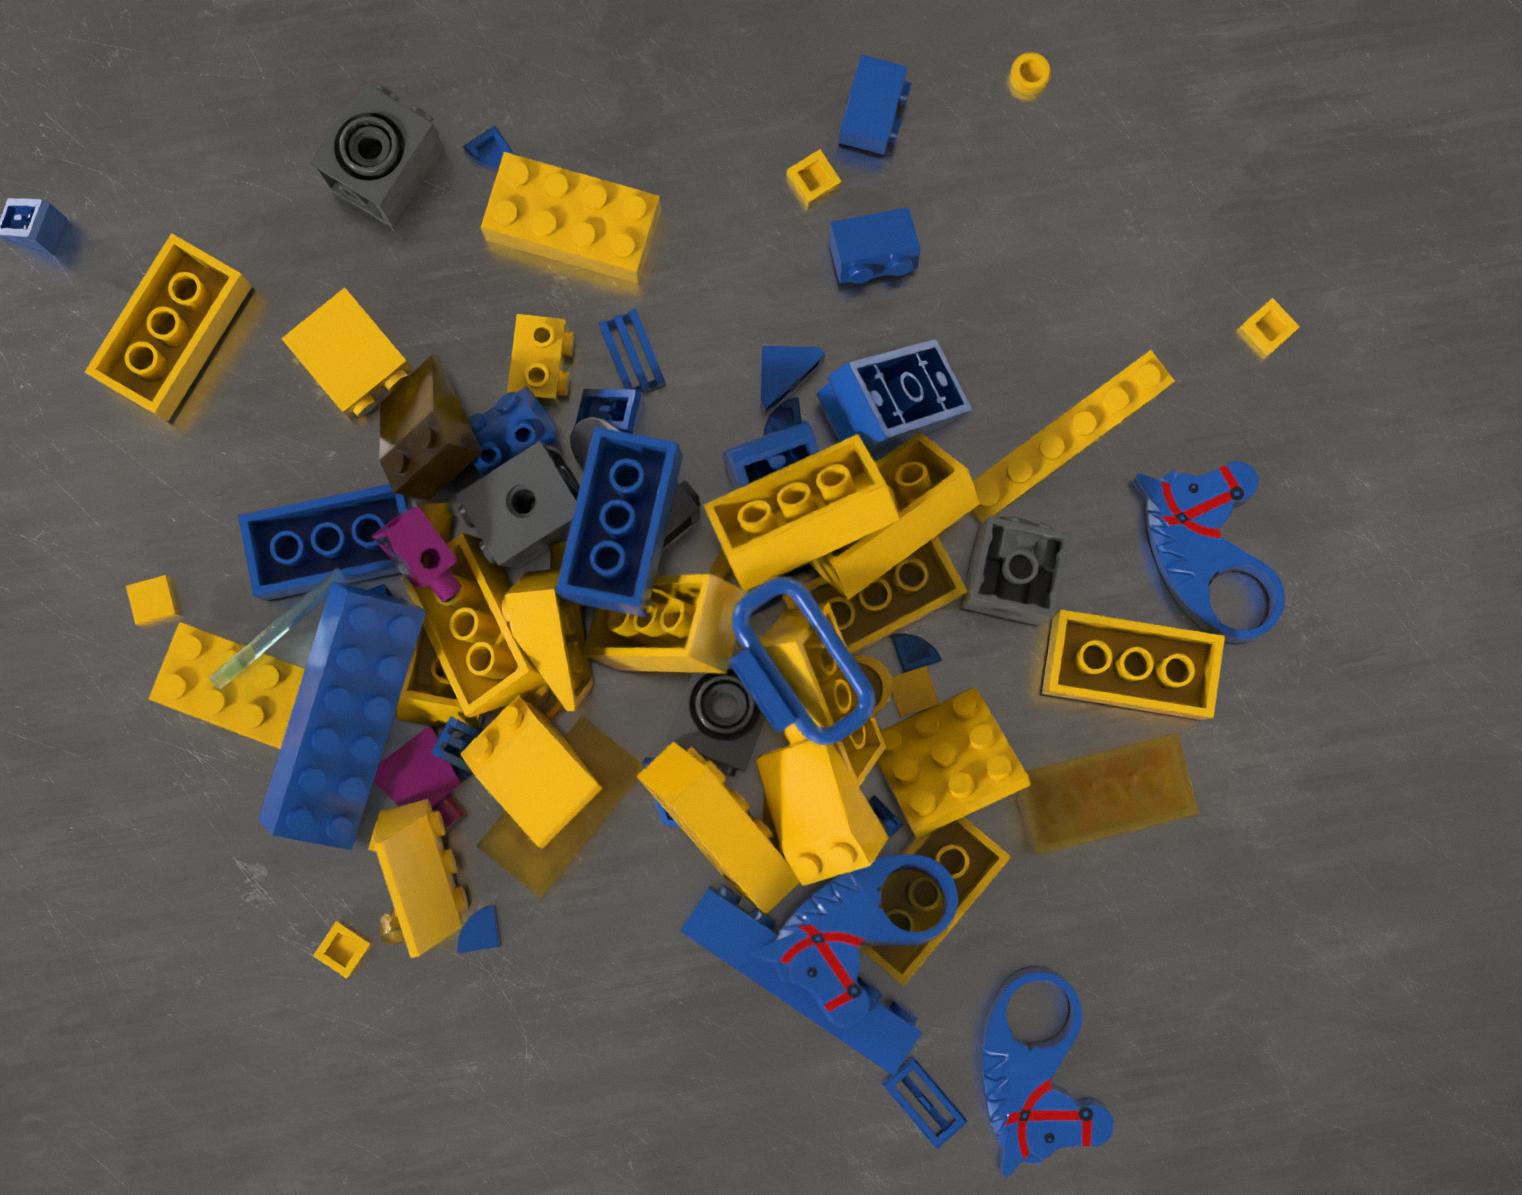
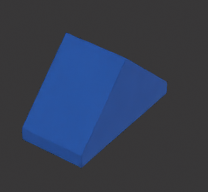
[0,198,68,256]
[760,346,825,416]
[575,389,645,435]

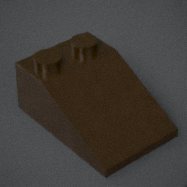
[379,354,482,501]

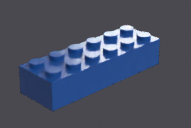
[259,581,426,850]
[680,884,922,1076]

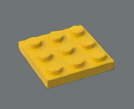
[876,687,1030,839]

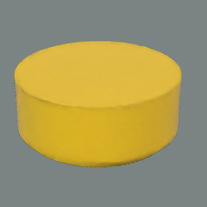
[1010,52,1051,95]

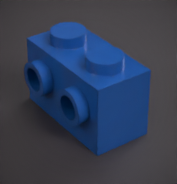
[838,54,912,155]
[829,207,921,284]
[468,386,557,476]

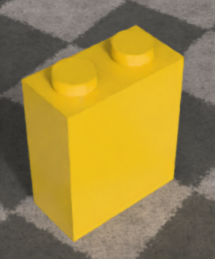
[281,287,412,420]

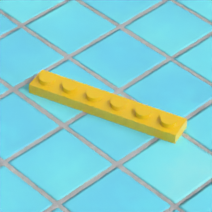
[970,350,1175,525]

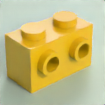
[507,314,574,407]

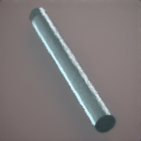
[209,567,348,690]

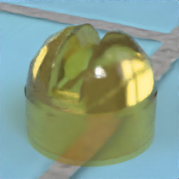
[379,909,406,945]

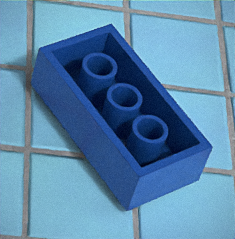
[556,427,683,617]
[238,484,423,601]

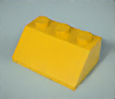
[374,799,468,958]

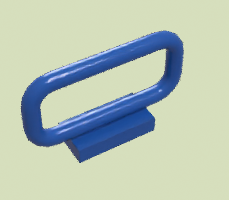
[727,577,875,745]

